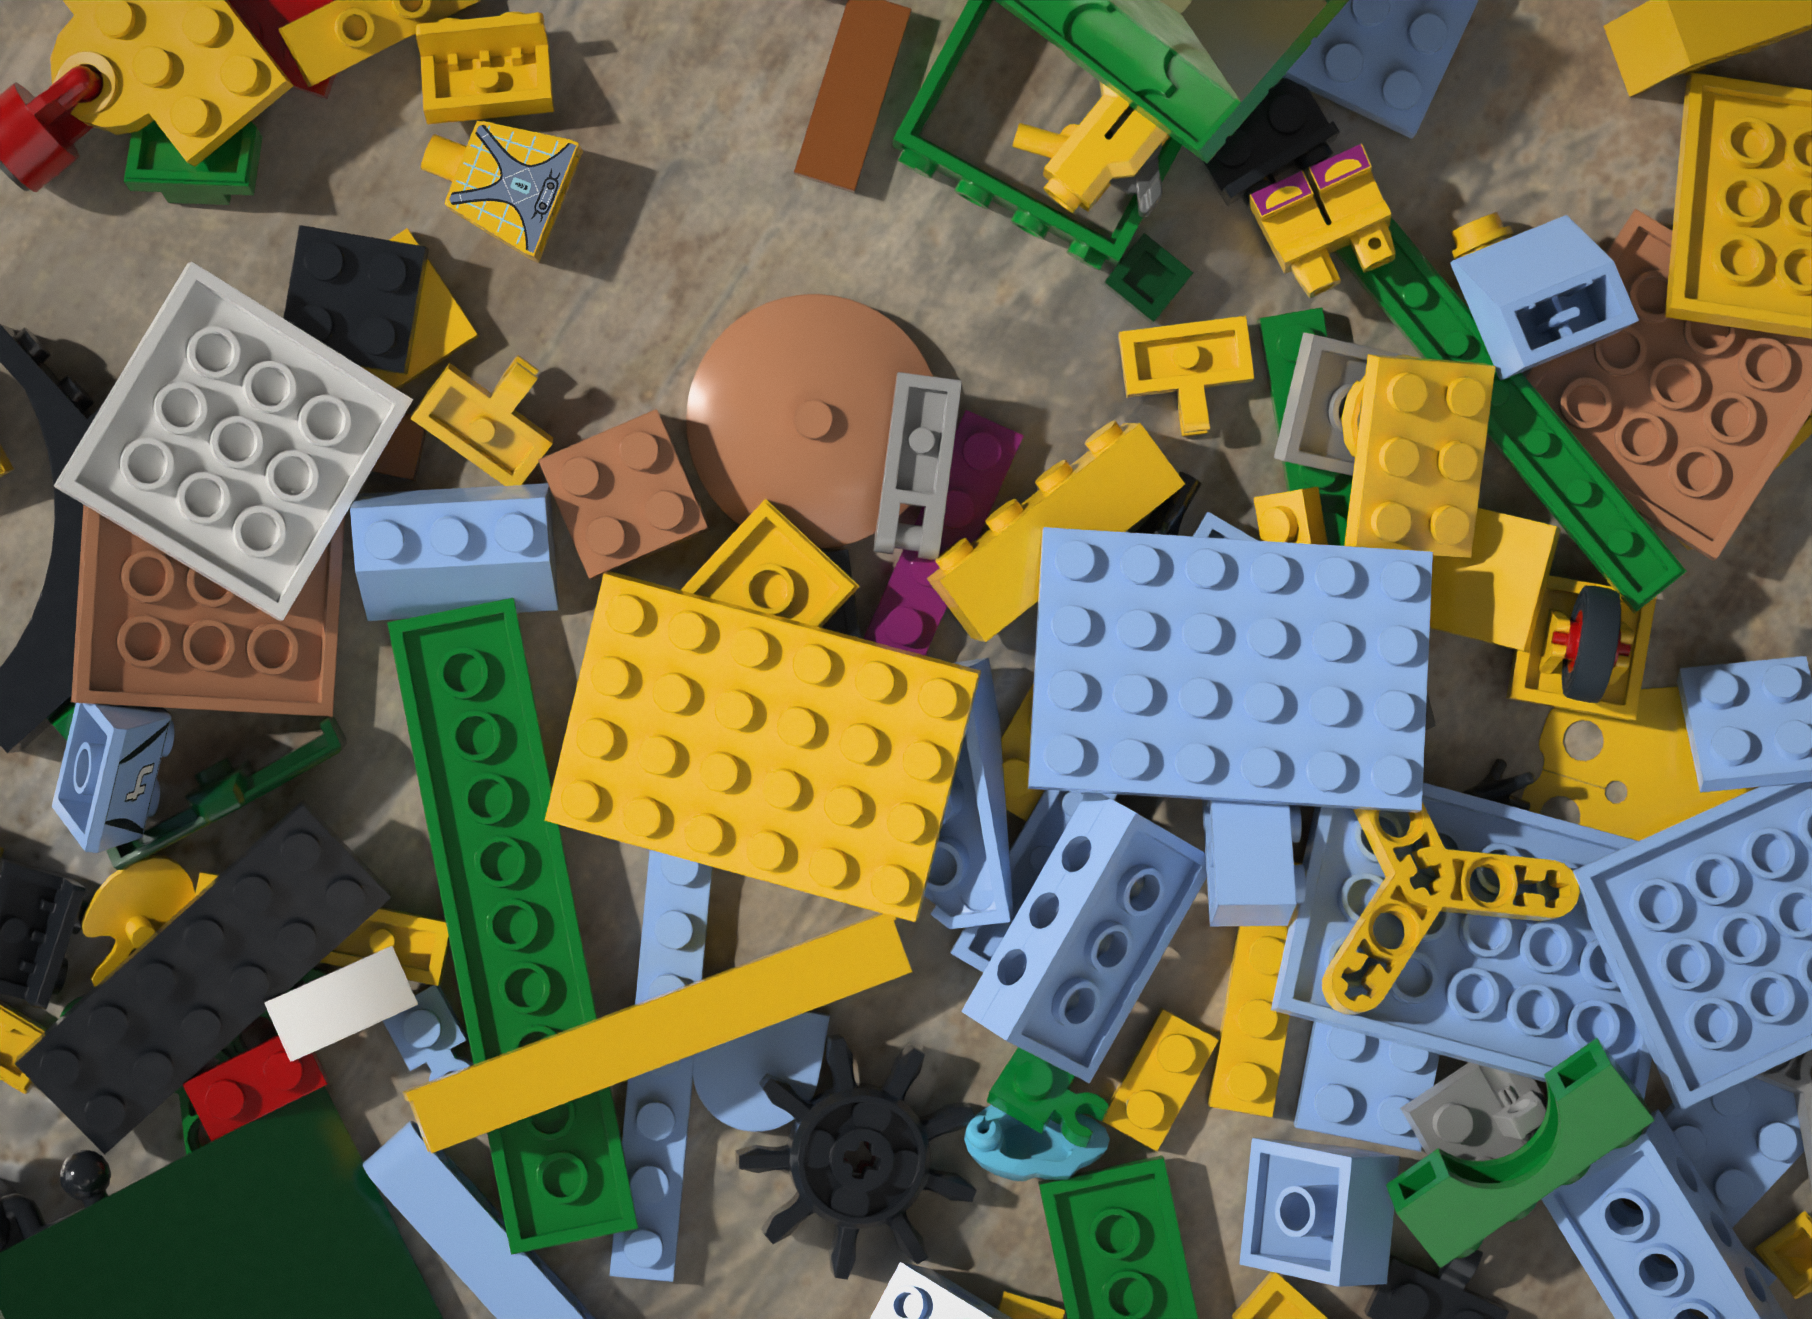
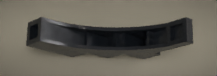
[0,324,101,753]

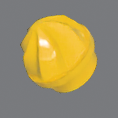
[1451,212,1514,259]

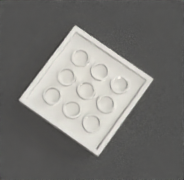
[54,262,413,621]

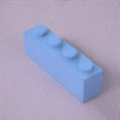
[1202,800,1306,927]

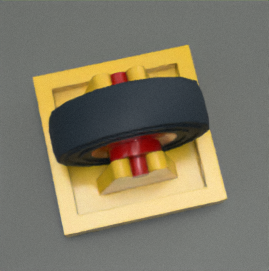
[1506,575,1657,721]

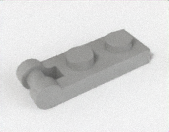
[874,372,962,560]

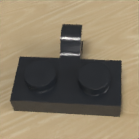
[1364,1248,1509,1319]

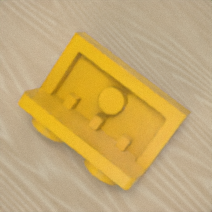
[416,12,554,125]

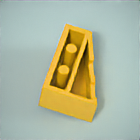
[1603,0,1812,97]

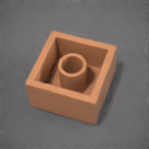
[538,409,711,580]

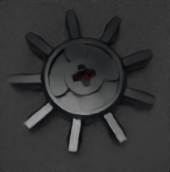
[735,1033,977,1280]

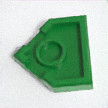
[124,120,263,205]

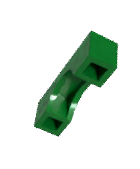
[1386,1038,1655,1268]

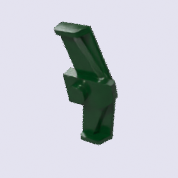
[106,716,347,870]

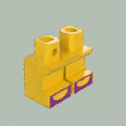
[1250,143,1395,298]

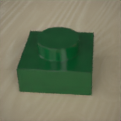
[1103,233,1194,324]

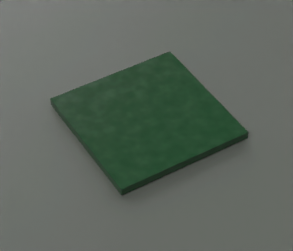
[0,1086,443,1319]

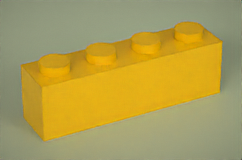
[926,420,1185,642]

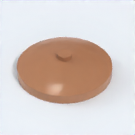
[686,294,933,549]

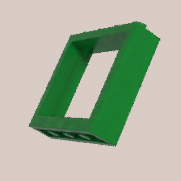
[893,0,1182,270]

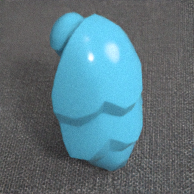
[964,1105,1110,1182]

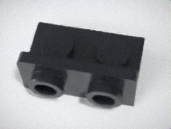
[1197,78,1340,207]

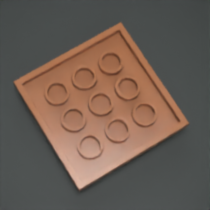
[1526,208,1812,561]
[71,504,345,717]

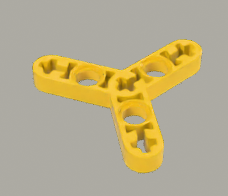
[1322,801,1580,1015]

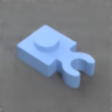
[383,985,474,1081]

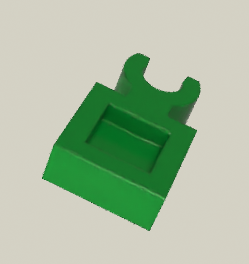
[987,1047,1109,1148]

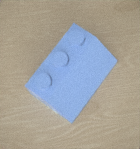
[350,483,559,621]

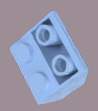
[1450,215,1639,381]

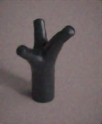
[1133,472,1202,536]
[1461,759,1535,811]

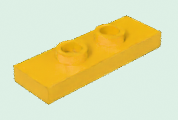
[278,0,480,87]

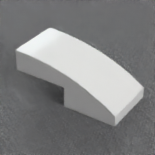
[264,946,418,1062]

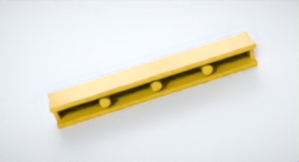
[402,913,912,1154]

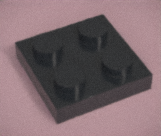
[283,225,429,375]

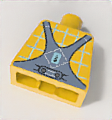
[421,121,583,263]

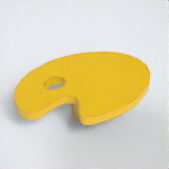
[81,855,195,987]

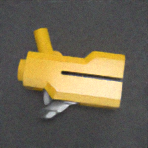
[1012,82,1170,217]

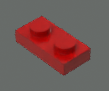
[182,1035,329,1141]

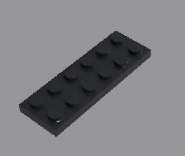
[15,800,391,1155]

